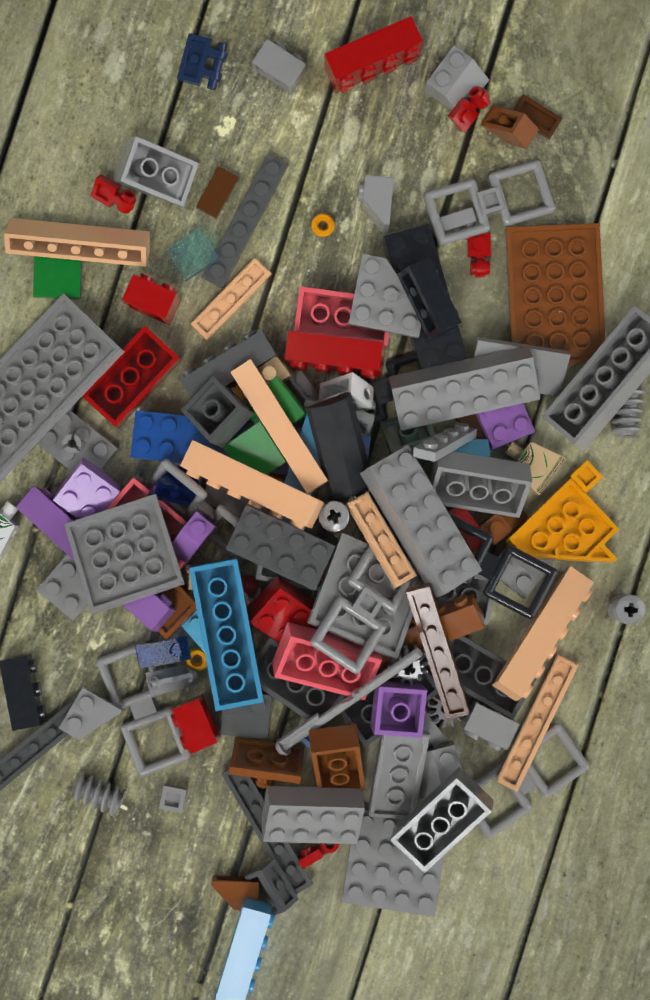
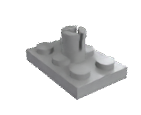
[37,409,118,471]

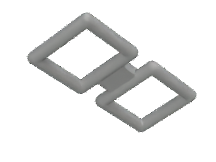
[423,160,555,245]
[148,459,248,565]
[311,545,419,674]
[96,641,191,777]
[474,723,589,839]

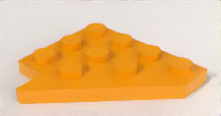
[506,478,619,563]

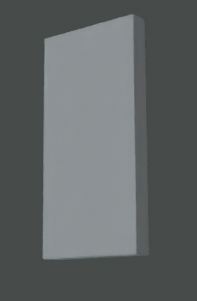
[472,337,571,396]
[368,731,430,819]

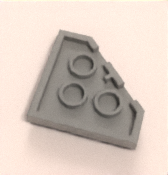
[349,254,421,338]

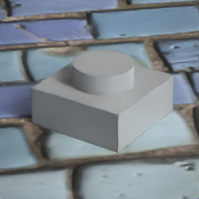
[159,784,187,813]

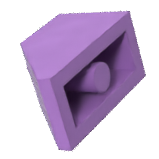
[172,511,217,564]

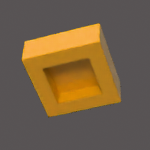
[569,460,603,493]

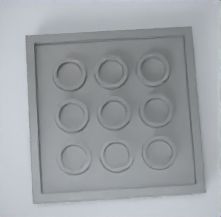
[64,494,185,615]
[307,533,424,660]
[342,809,444,917]

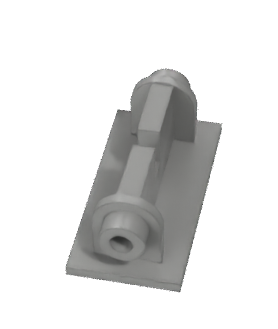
[145,664,197,696]

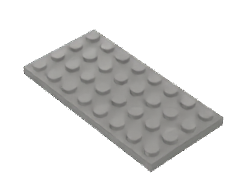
[0,293,124,482]

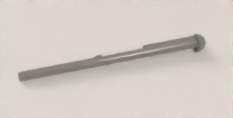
[276,648,423,755]

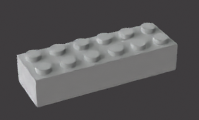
[542,305,650,451]
[389,345,540,430]
[360,445,482,598]

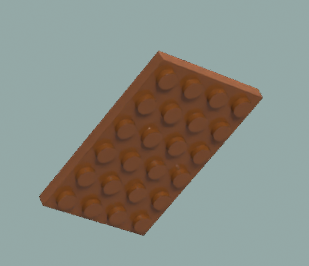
[505,223,605,366]

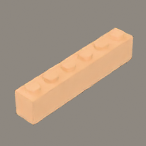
[4,218,150,267]
[180,440,324,530]
[492,566,594,701]

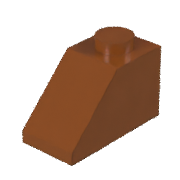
[480,105,539,149]
[479,509,528,545]
[211,875,260,913]

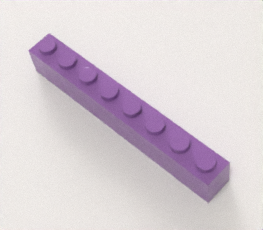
[16,486,176,632]

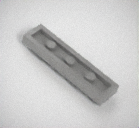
[413,423,477,462]

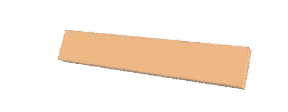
[231,359,328,494]
[496,654,579,792]

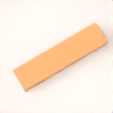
[190,258,272,341]
[346,492,417,588]

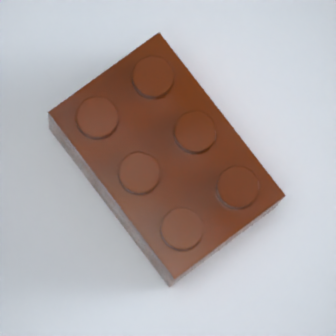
[309,724,366,791]

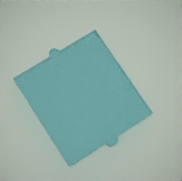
[167,227,220,282]

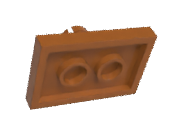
[157,585,197,640]
[229,737,305,788]

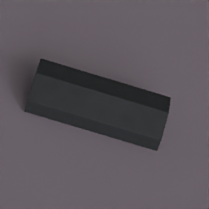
[306,392,370,499]

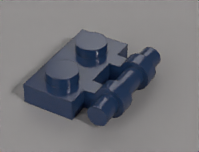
[177,33,228,91]

